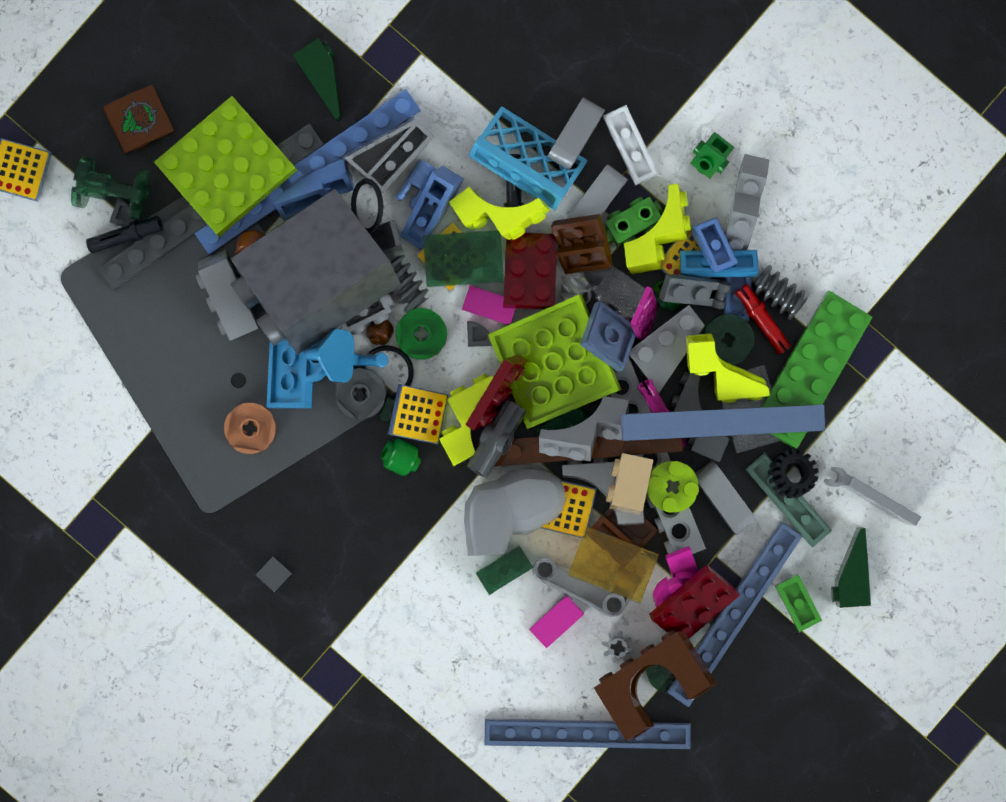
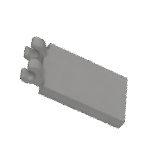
[824,467,921,526]

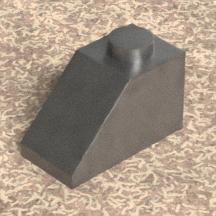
[369,220,403,254]

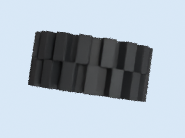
[768,449,819,499]

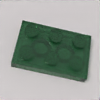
[423,230,504,288]

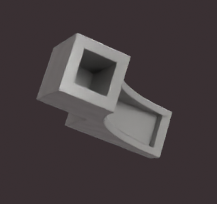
[725,154,770,250]
[539,396,629,461]
[562,458,644,526]

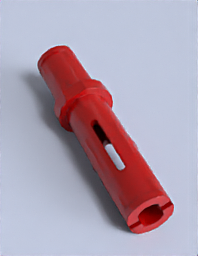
[734,283,792,354]

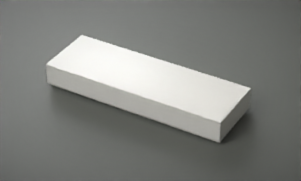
[603,105,659,186]

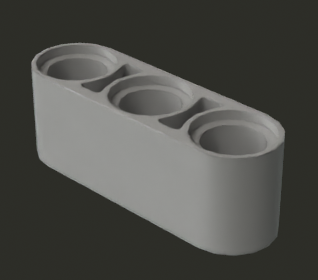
[547,97,605,170]
[566,164,628,219]
[695,460,757,535]

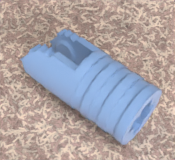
[395,159,436,209]

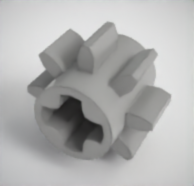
[560,275,593,304]
[602,631,634,663]

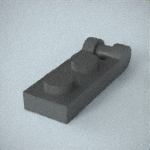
[659,274,732,309]

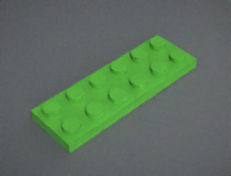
[760,290,872,449]

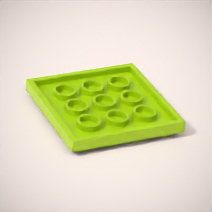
[154,96,298,237]
[488,294,621,429]

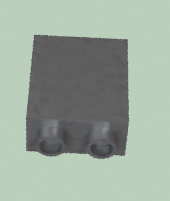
[230,189,401,355]

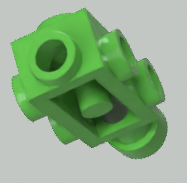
[605,197,663,247]

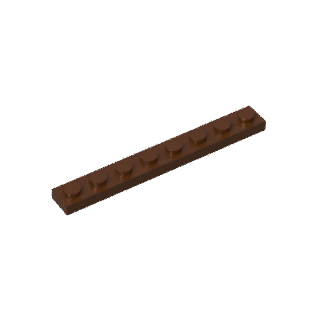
[475,436,683,467]

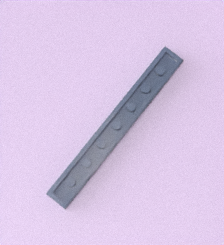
[621,405,825,441]
[666,521,802,707]
[484,719,691,749]

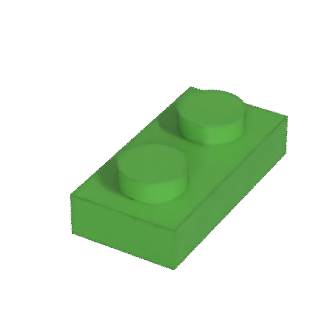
[775,574,822,632]

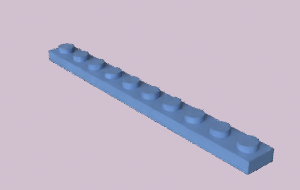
[194,89,421,255]

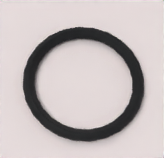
[351,178,384,233]
[360,345,414,400]

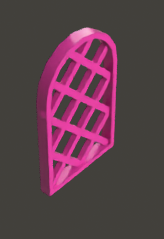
[630,286,658,340]

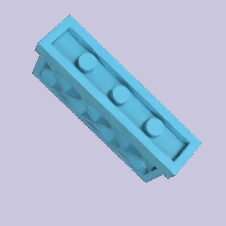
[469,106,588,211]

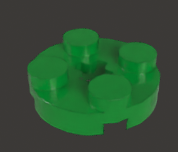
[396,308,447,360]

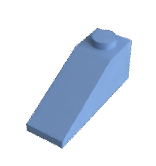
[400,166,464,250]

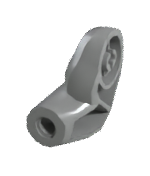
[464,468,566,556]

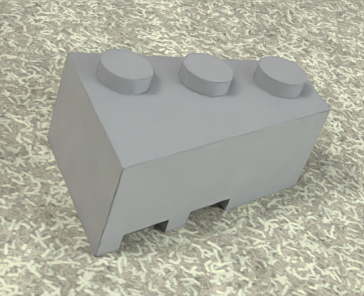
[342,118,435,194]
[195,249,258,341]
[629,305,705,393]

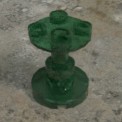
[71,157,149,220]

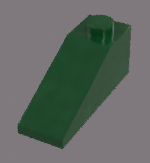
[293,38,342,123]
[831,527,871,608]

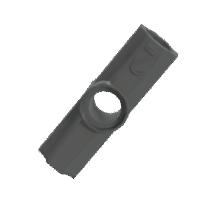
[467,400,526,478]

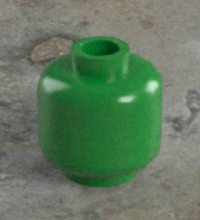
[381,438,421,476]

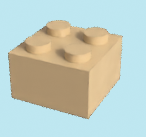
[606,453,653,515]

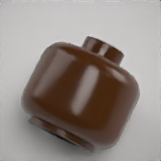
[366,320,394,345]

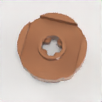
[224,403,276,454]

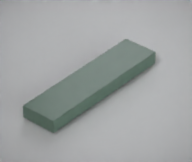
[745,453,832,547]

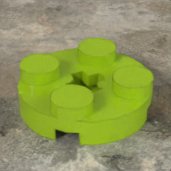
[647,461,699,513]

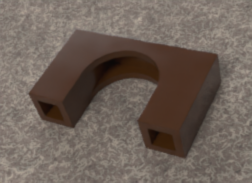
[594,630,717,741]

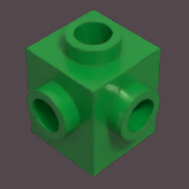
[690,132,735,179]

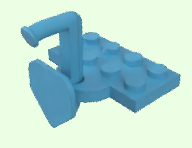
[266,329,388,408]

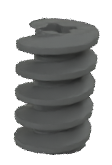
[390,255,429,313]
[751,265,808,320]

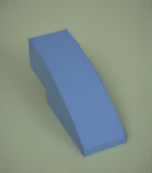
[274,159,354,221]

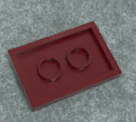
[503,233,557,309]
[465,354,527,430]
[649,565,740,638]

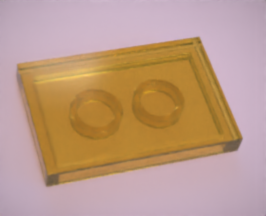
[568,527,659,603]

